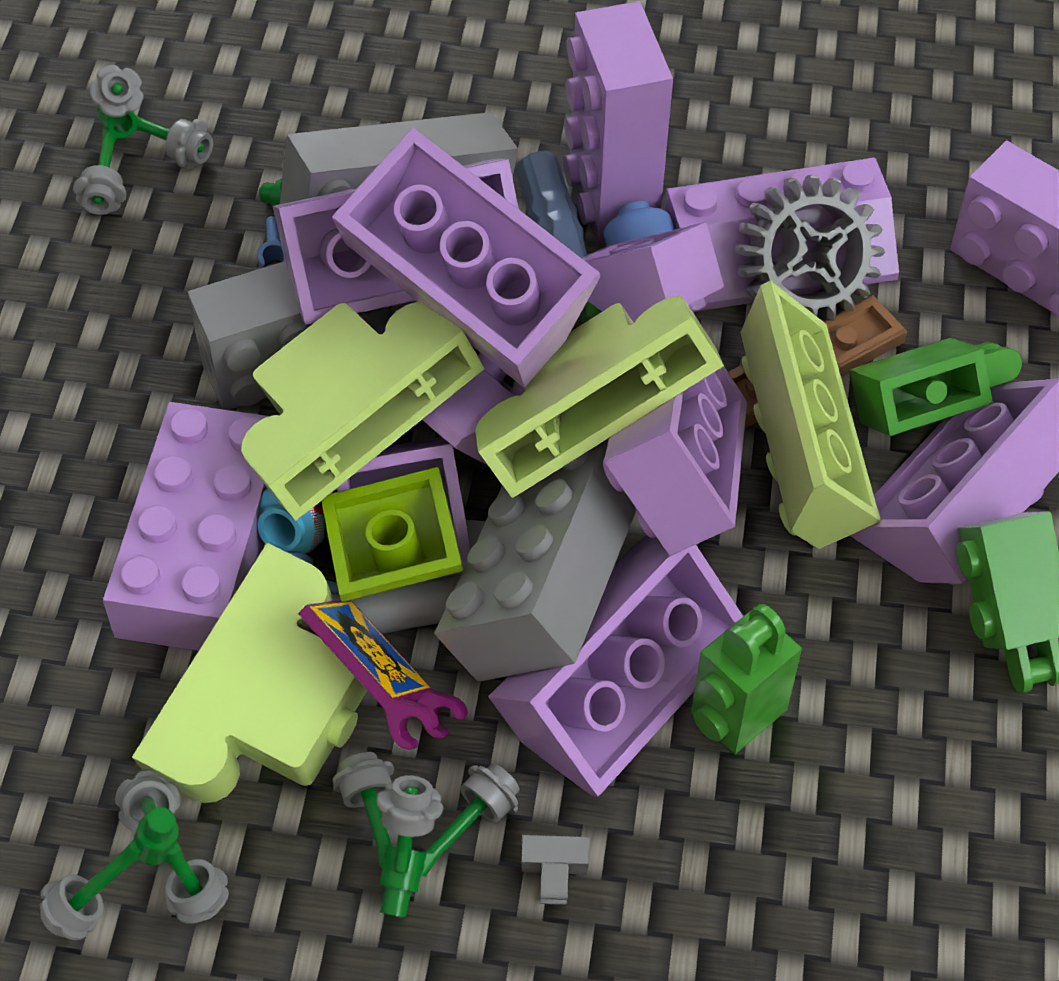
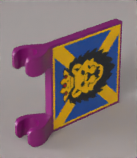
[298,600,468,750]

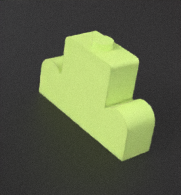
[475,296,724,498]
[241,302,485,521]
[132,543,367,803]

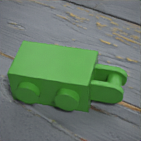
[849,338,1022,436]
[956,511,1059,694]
[691,604,802,754]

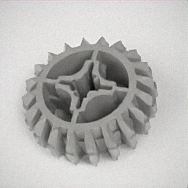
[735,175,885,321]

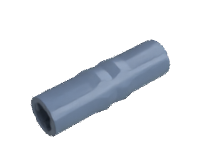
[516,151,588,258]

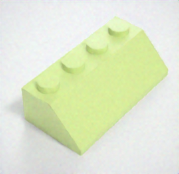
[740,280,881,549]

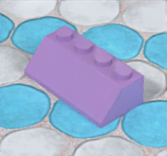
[332,127,600,388]
[665,158,899,312]
[273,159,518,325]
[850,378,1059,584]
[488,535,743,797]

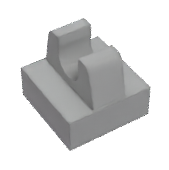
[522,835,589,905]

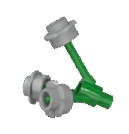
[73,65,213,215]
[333,752,520,918]
[40,770,229,940]

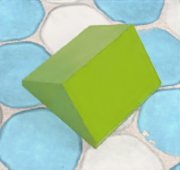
[321,467,463,602]

